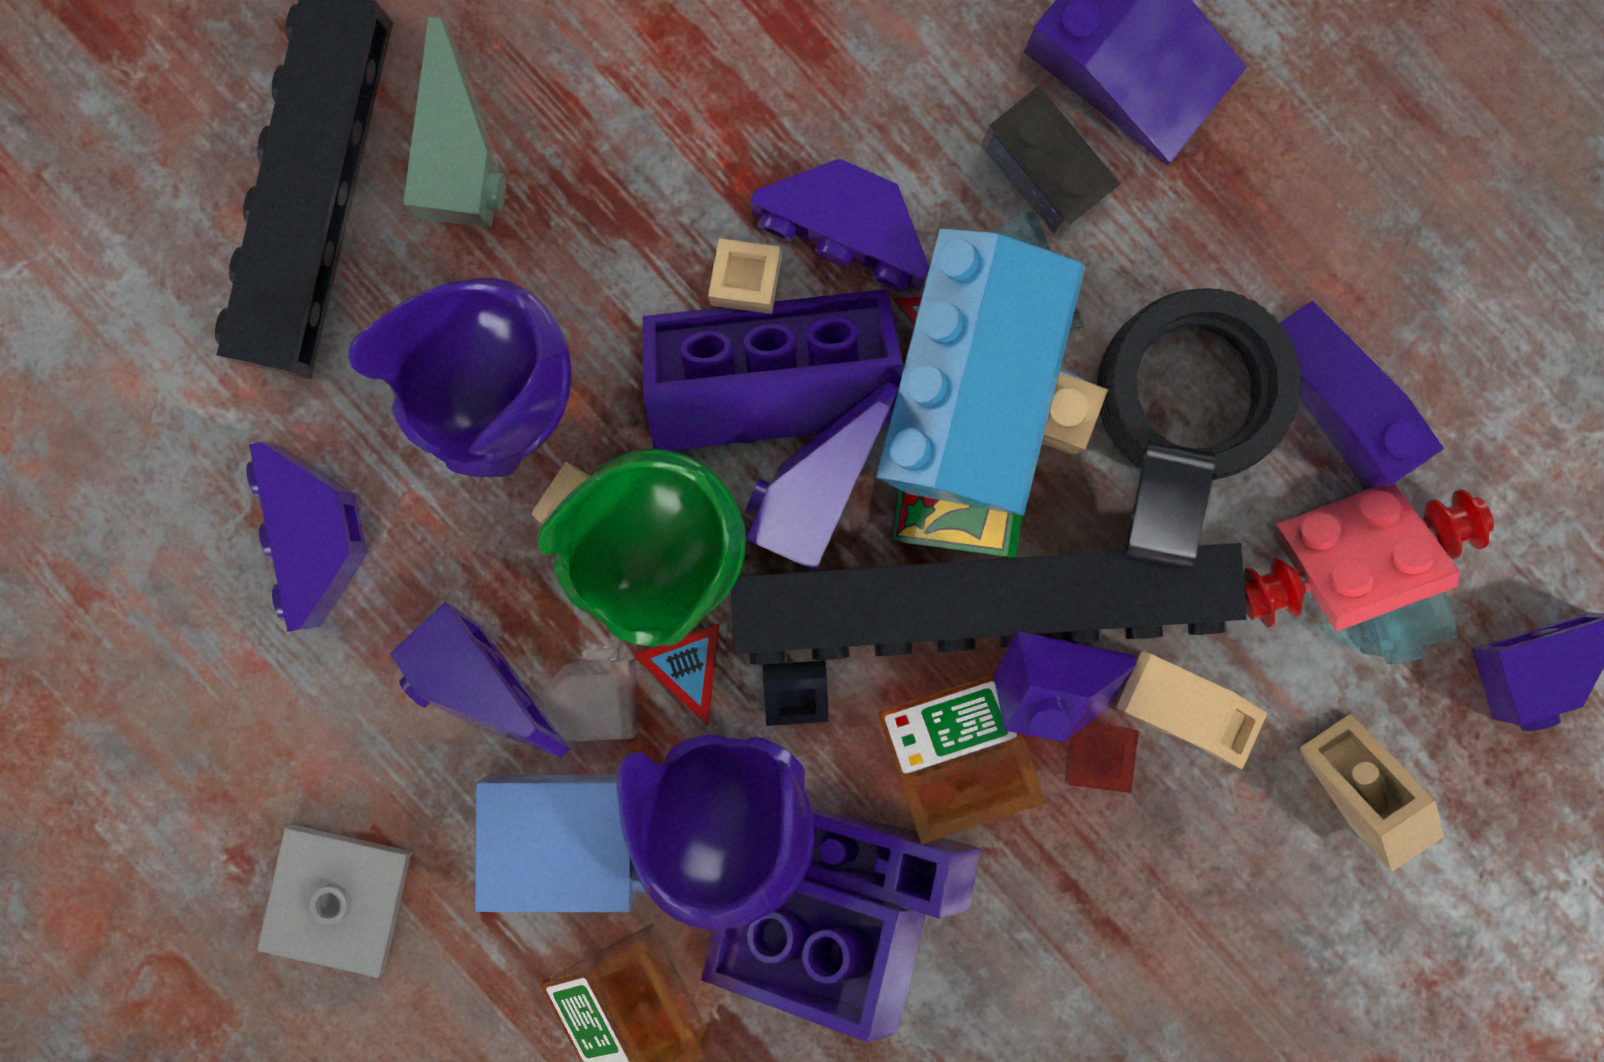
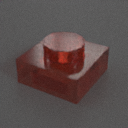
[1064,722,1139,793]

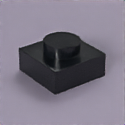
[762,660,829,726]

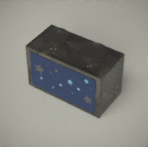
[981,85,1120,240]

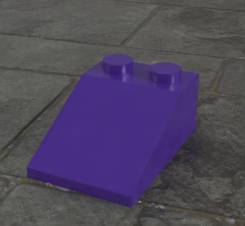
[1024,0,1247,166]
[701,877,926,1042]

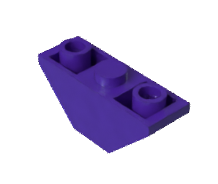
[750,158,930,292]
[246,442,368,632]

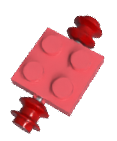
[1244,483,1494,631]

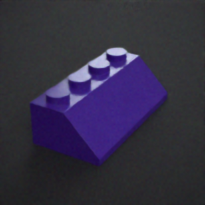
[643,289,903,450]

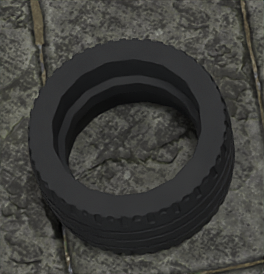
[1097,288,1302,480]

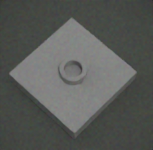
[257,824,412,978]

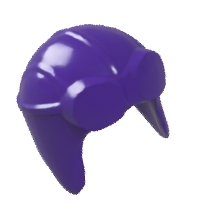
[348,278,571,477]
[617,735,815,931]

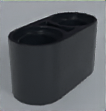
[1125,440,1216,569]

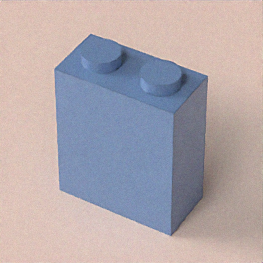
[475,774,646,912]

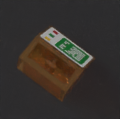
[877,674,1046,844]
[540,923,710,1062]

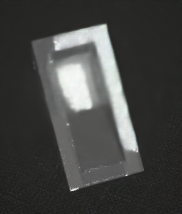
[504,647,640,745]

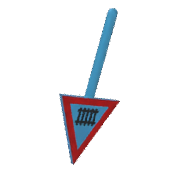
[632,623,720,726]

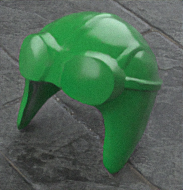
[537,449,746,646]

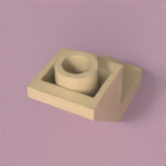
[1116,651,1268,770]

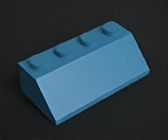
[876,228,1085,516]

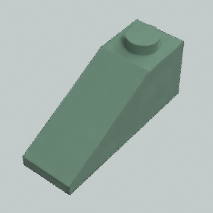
[403,16,506,228]

